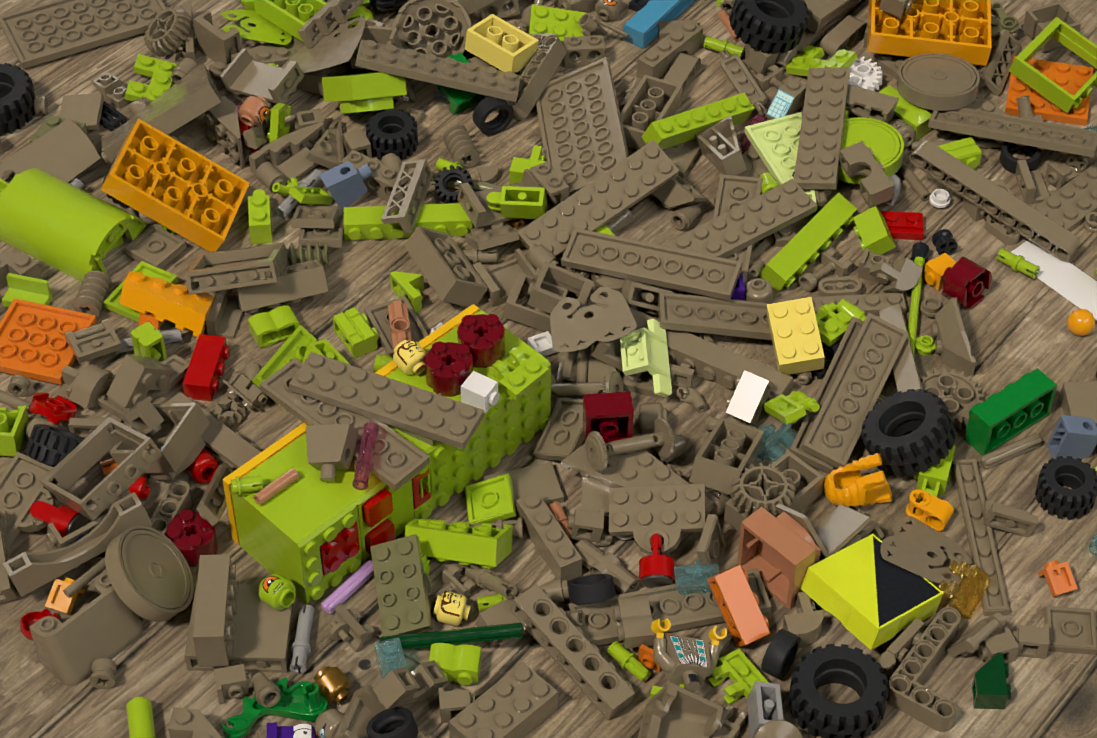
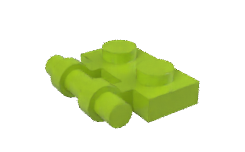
[815,302,852,347]
[763,391,820,424]

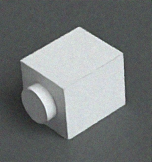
[461,371,500,413]

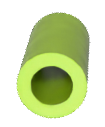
[126,697,156,738]

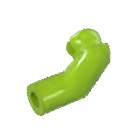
[272,177,299,197]

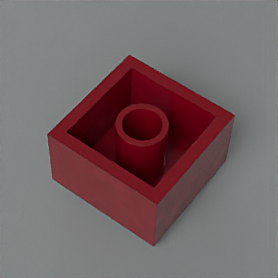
[583,392,634,443]

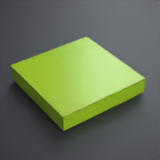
[465,473,516,524]

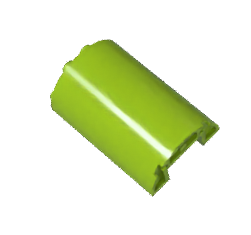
[0,168,146,282]

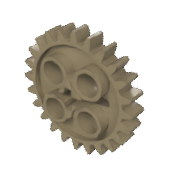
[919,368,985,430]

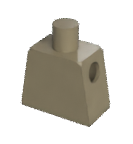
[306,424,359,482]

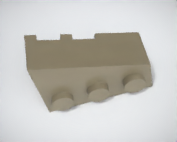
[846,84,899,124]

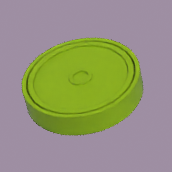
[838,117,904,184]

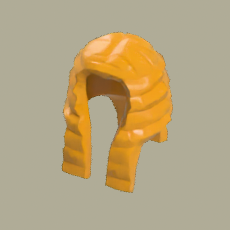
[824,453,892,508]

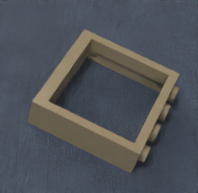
[185,242,288,295]
[40,417,163,521]

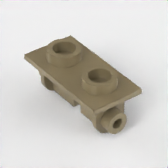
[223,372,268,412]

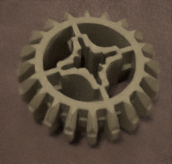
[144,5,193,56]
[730,462,796,518]

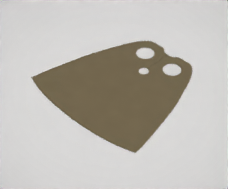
[281,17,366,73]

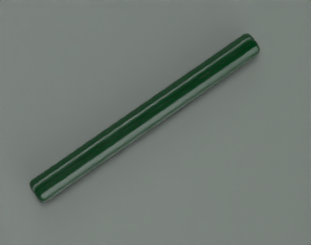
[379,622,524,651]

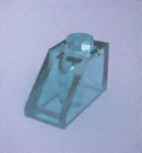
[375,637,407,679]

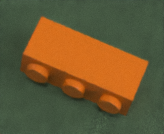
[706,565,770,647]

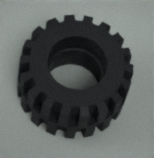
[366,109,418,160]
[25,424,85,467]
[1035,456,1097,520]

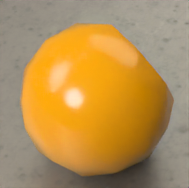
[1067,308,1095,336]

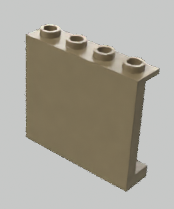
[185,583,296,673]

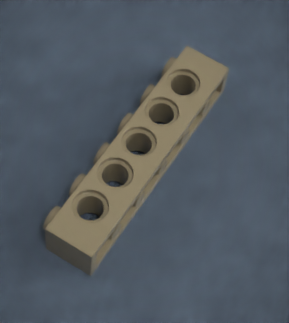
[511,584,635,721]

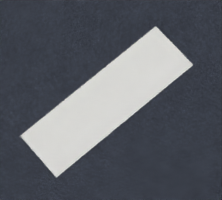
[1011,240,1097,320]

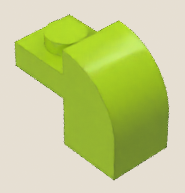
[509,145,546,184]

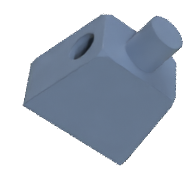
[319,161,373,211]
[1047,415,1097,460]

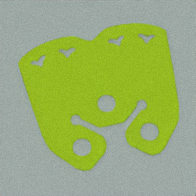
[221,9,292,45]

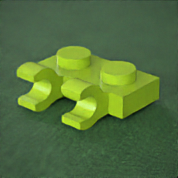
[267,103,291,143]
[492,347,549,400]
[708,649,769,705]

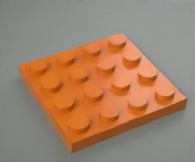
[1005,56,1093,126]
[0,298,97,385]

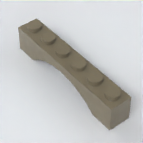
[3,492,153,597]

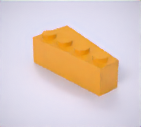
[119,271,215,337]

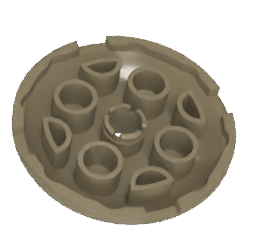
[392,0,471,58]

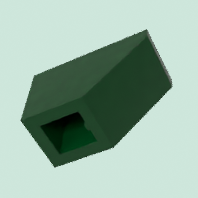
[972,653,1011,709]

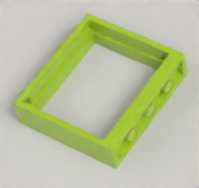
[1008,17,1097,113]

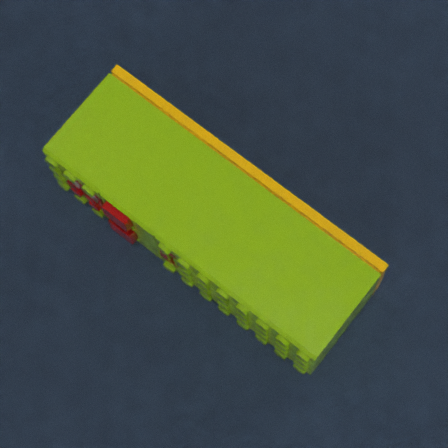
[222,304,551,604]

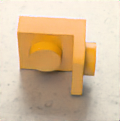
[45,577,85,615]

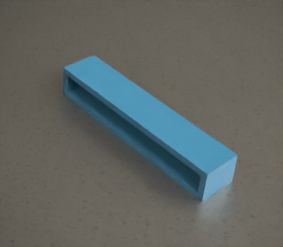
[623,0,696,49]

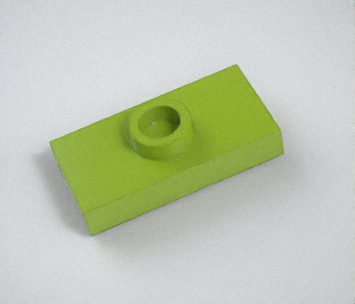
[288,186,334,206]

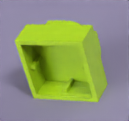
[322,72,407,113]

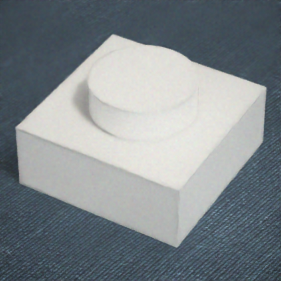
[528,331,556,357]

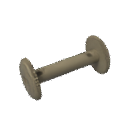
[551,368,623,410]
[585,418,675,472]

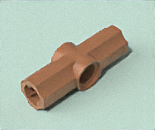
[388,300,412,352]

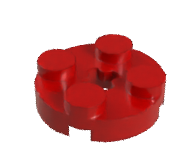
[29,393,77,424]

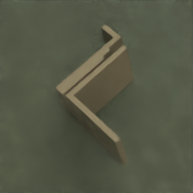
[775,503,884,561]

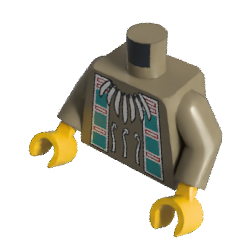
[651,618,727,692]

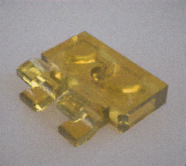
[938,560,991,619]

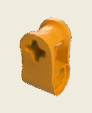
[905,489,954,531]

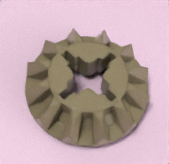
[208,396,246,427]

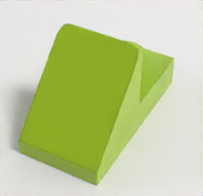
[390,271,424,313]

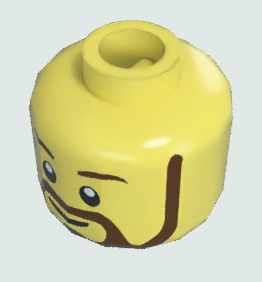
[393,340,427,375]
[433,591,470,626]

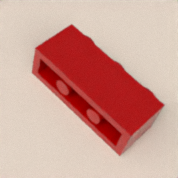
[182,334,230,402]

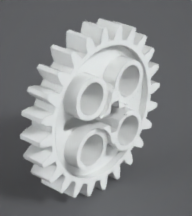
[849,56,883,91]

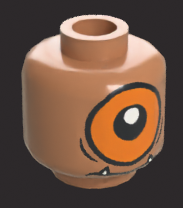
[239,96,270,127]

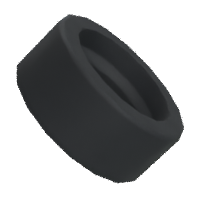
[473,96,513,135]
[1000,142,1041,174]
[567,574,615,604]
[761,628,801,680]
[366,707,419,738]

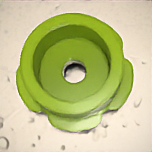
[915,335,936,356]

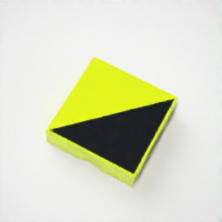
[800,534,944,650]

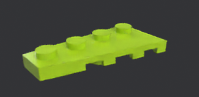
[251,325,317,411]

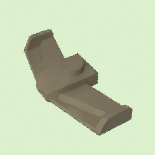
[243,101,277,149]

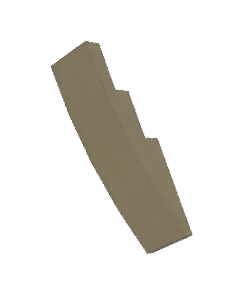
[298,0,364,48]
[249,122,325,174]

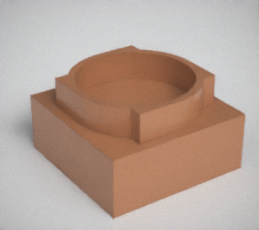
[737,506,821,610]

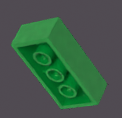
[964,368,1057,456]

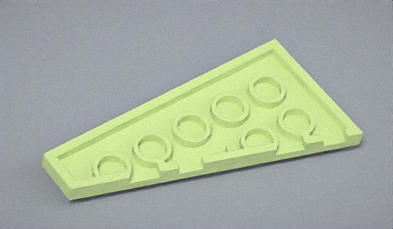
[744,112,816,203]

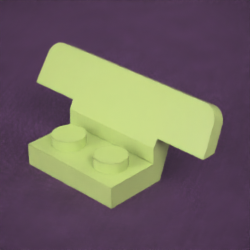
[620,319,672,397]

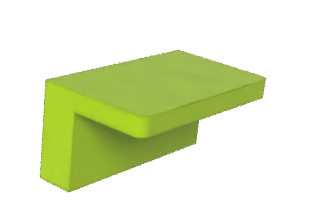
[2,273,52,307]

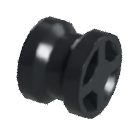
[931,229,958,255]

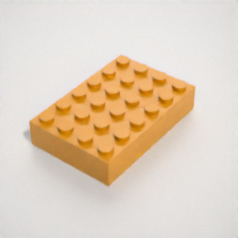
[867,0,992,66]
[100,118,250,252]

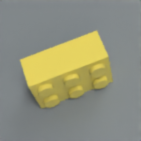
[465,14,539,73]
[767,297,824,375]

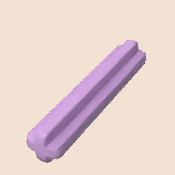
[321,560,374,614]

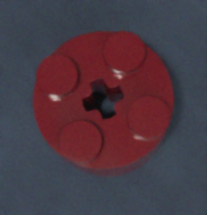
[942,257,992,309]
[457,314,505,368]
[425,341,473,397]
[166,509,218,567]

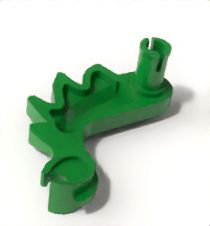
[222,677,329,738]

